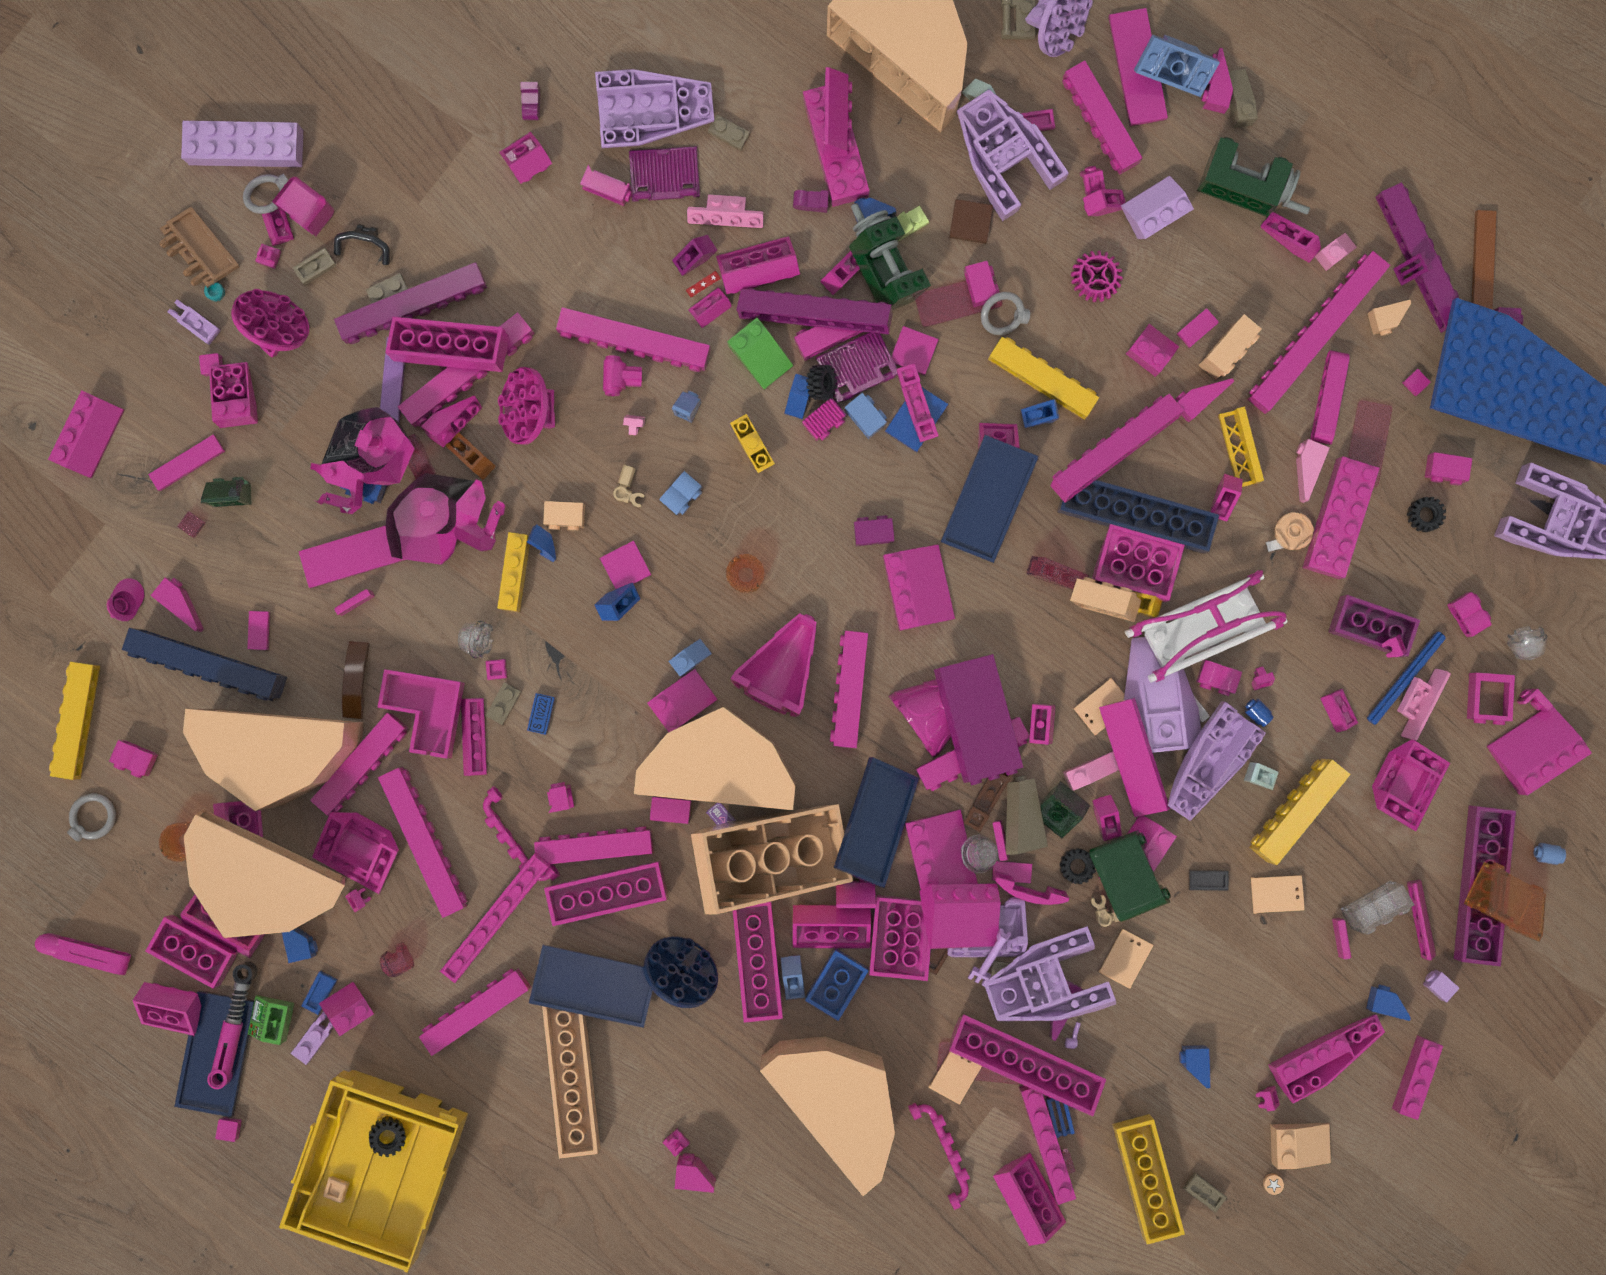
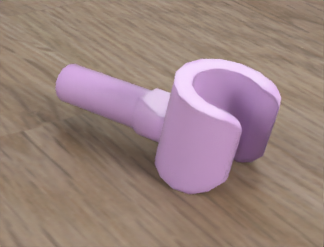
[1065,1022,1081,1049]

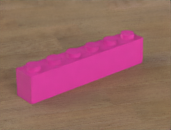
[1062,61,1142,175]
[830,631,868,748]
[310,713,408,816]
[916,717,1030,791]
[534,826,654,864]
[419,968,531,1056]
[1019,1085,1076,1205]

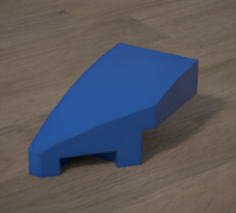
[527,524,556,562]

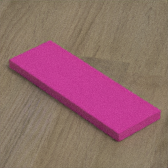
[1108,8,1168,126]
[298,526,405,588]
[1099,698,1170,817]

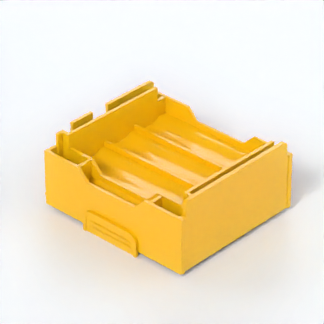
[279,1070,468,1273]

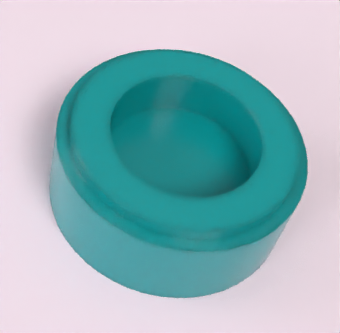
[204,282,225,302]

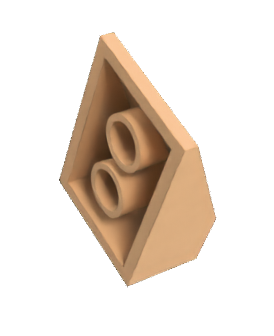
[1270,1123,1331,1169]

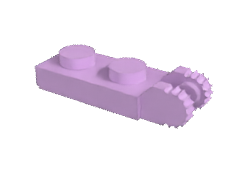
[168,299,221,345]
[291,1011,333,1065]

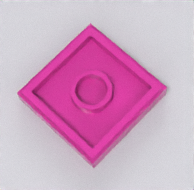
[891,326,939,376]
[600,541,651,589]

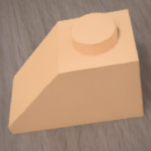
[1368,300,1411,336]

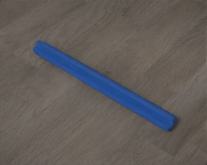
[1367,631,1446,725]

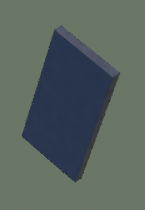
[940,434,1039,563]
[834,757,919,888]
[529,944,653,1028]
[174,990,255,1117]

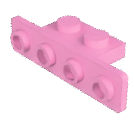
[687,195,763,228]
[1397,669,1451,741]

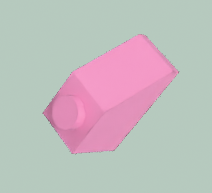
[1315,233,1357,271]

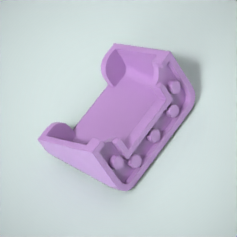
[947,897,1028,957]

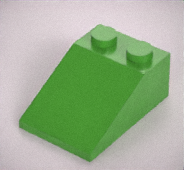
[727,318,793,390]

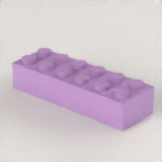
[181,121,303,167]

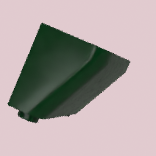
[1089,830,1171,922]

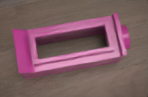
[580,164,633,206]

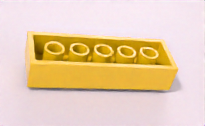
[1249,759,1351,865]
[1112,1114,1185,1245]

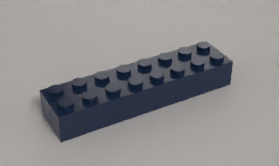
[1057,480,1219,554]
[121,628,287,701]

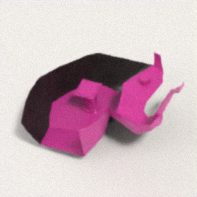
[385,473,505,565]

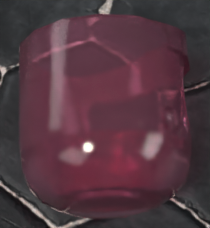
[380,941,414,978]

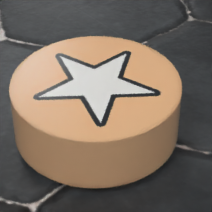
[1263,1173,1284,1195]

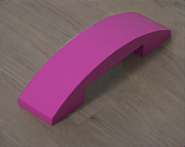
[896,363,939,442]
[993,871,1069,905]

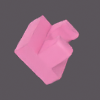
[623,415,645,435]

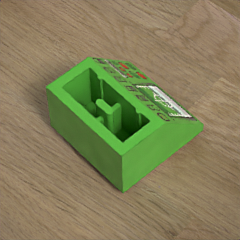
[248,995,294,1045]

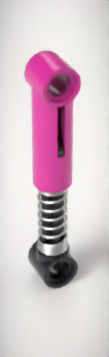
[207,962,257,1089]

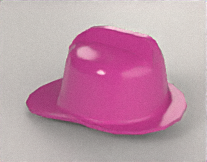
[106,578,144,621]

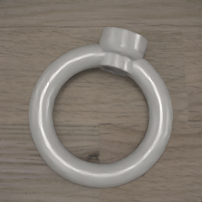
[243,173,288,214]
[981,292,1030,335]
[67,793,116,842]

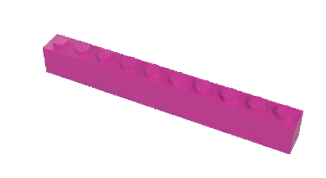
[1247,251,1391,414]

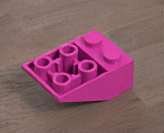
[209,362,258,428]

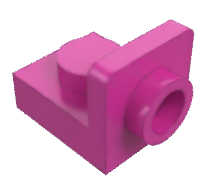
[1080,166,1105,196]
[1517,688,1553,711]

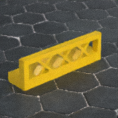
[1218,406,1264,487]

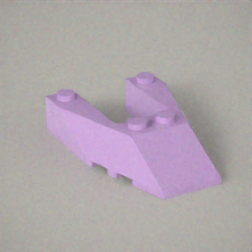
[957,90,1069,221]
[1494,463,1606,560]
[984,926,1116,1021]

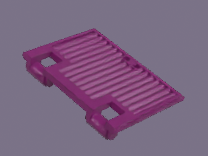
[629,146,700,202]
[816,332,897,403]

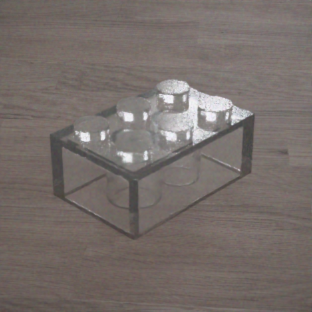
[1340,881,1414,934]

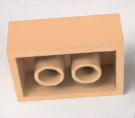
[1199,314,1261,380]
[1070,577,1141,622]

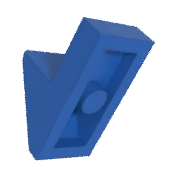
[1021,399,1060,428]

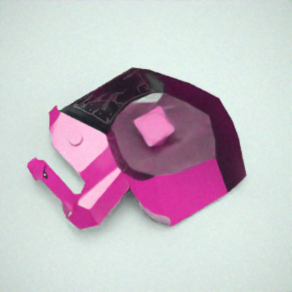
[310,407,414,514]

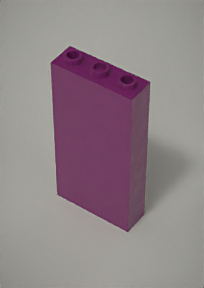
[934,654,1023,785]

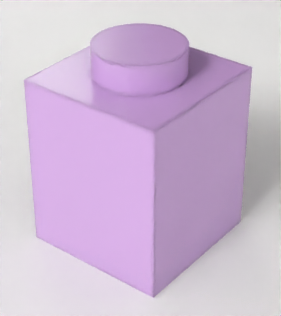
[1423,970,1459,1002]

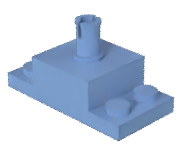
[1134,35,1220,97]

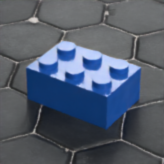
[805,948,869,1021]

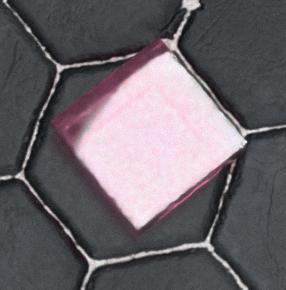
[177,511,206,538]
[1061,1148,1076,1174]

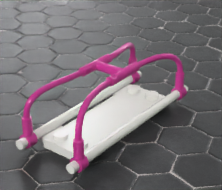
[1125,570,1287,683]

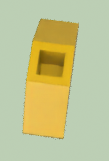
[730,414,775,473]

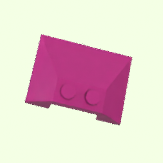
[1372,739,1450,831]
[312,812,399,894]

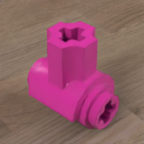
[603,355,642,396]

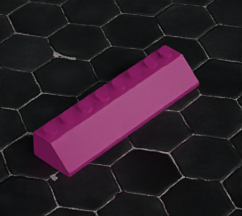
[949,1014,1106,1117]

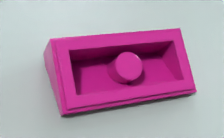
[262,205,294,246]
[688,287,732,328]
[1321,688,1358,732]

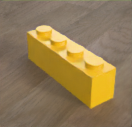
[497,532,530,612]

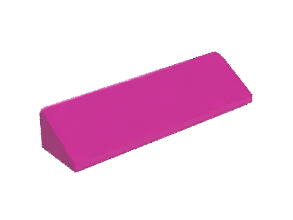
[461,698,487,776]
[1407,880,1436,960]

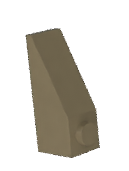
[1229,69,1258,128]

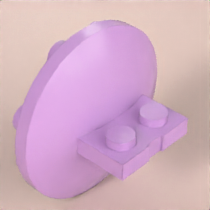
[1025,0,1093,57]

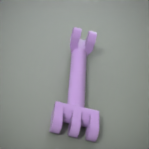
[968,928,1011,987]

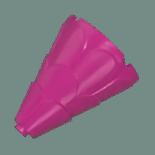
[730,613,817,717]
[889,679,951,758]

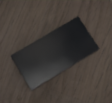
[1189,870,1229,891]

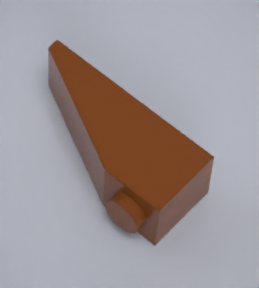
[445,432,496,480]

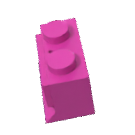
[547,782,575,813]

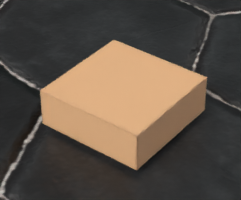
[323,1176,349,1203]

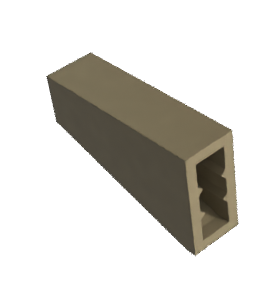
[1006,775,1048,855]

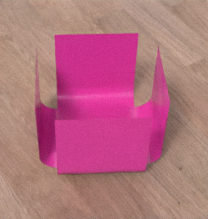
[272,177,334,237]

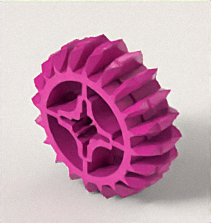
[1071,250,1123,302]

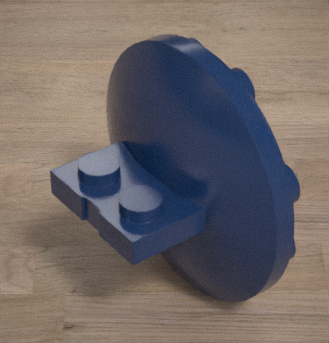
[644,936,718,1008]

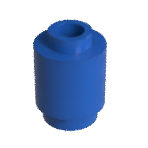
[1245,699,1274,727]

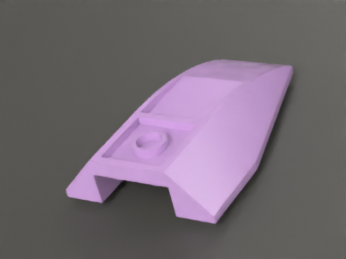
[595,69,714,148]
[1124,637,1201,753]
[1168,701,1266,821]

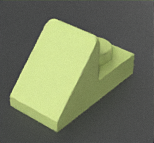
[897,206,929,241]

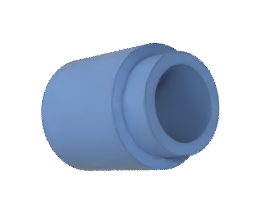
[1533,843,1566,865]

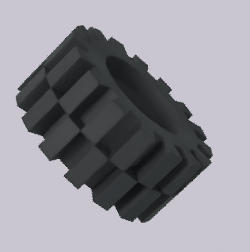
[806,365,837,400]
[1407,497,1446,532]
[1059,848,1096,884]
[369,1117,406,1157]

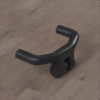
[334,224,390,265]

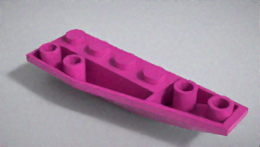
[1268,1014,1385,1104]

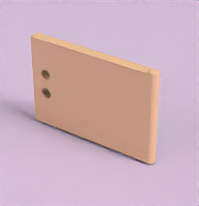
[1073,678,1124,736]
[1251,875,1304,914]
[1098,928,1154,989]
[928,1052,982,1105]

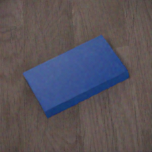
[885,387,948,453]

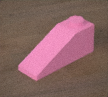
[1296,439,1330,503]
[1063,751,1119,791]

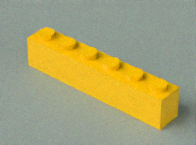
[988,337,1099,420]
[49,662,100,780]

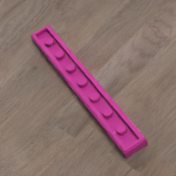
[440,853,550,983]

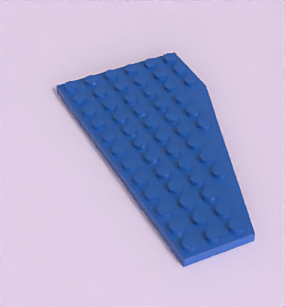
[1430,298,1606,465]

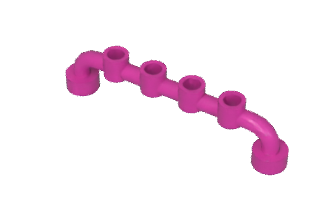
[483,786,560,881]
[908,1103,970,1210]

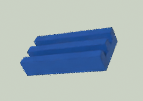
[1046,1098,1075,1138]

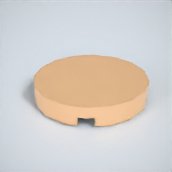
[1274,512,1314,550]

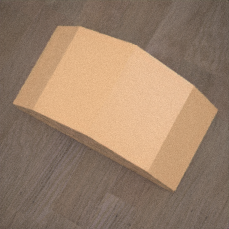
[827,0,967,133]
[634,707,796,810]
[183,709,364,811]
[691,804,853,914]
[184,809,346,938]
[760,1036,895,1196]

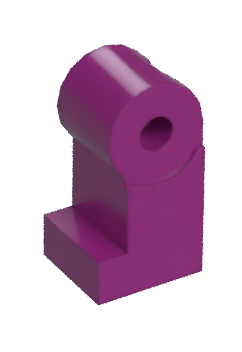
[520,82,540,120]
[793,190,829,213]

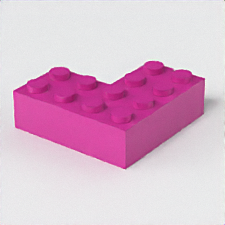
[377,669,465,759]

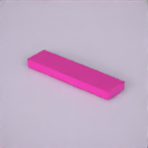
[148,434,225,491]

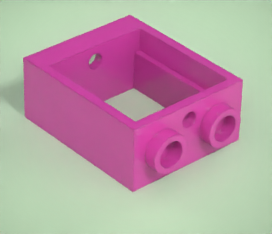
[1467,673,1515,725]

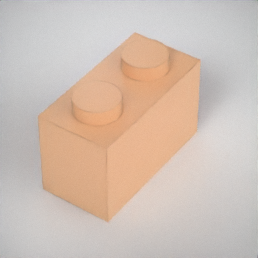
[543,501,585,531]

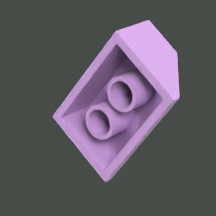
[1121,176,1194,239]

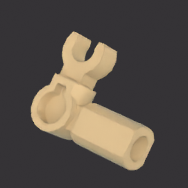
[613,465,644,507]
[1090,895,1119,927]

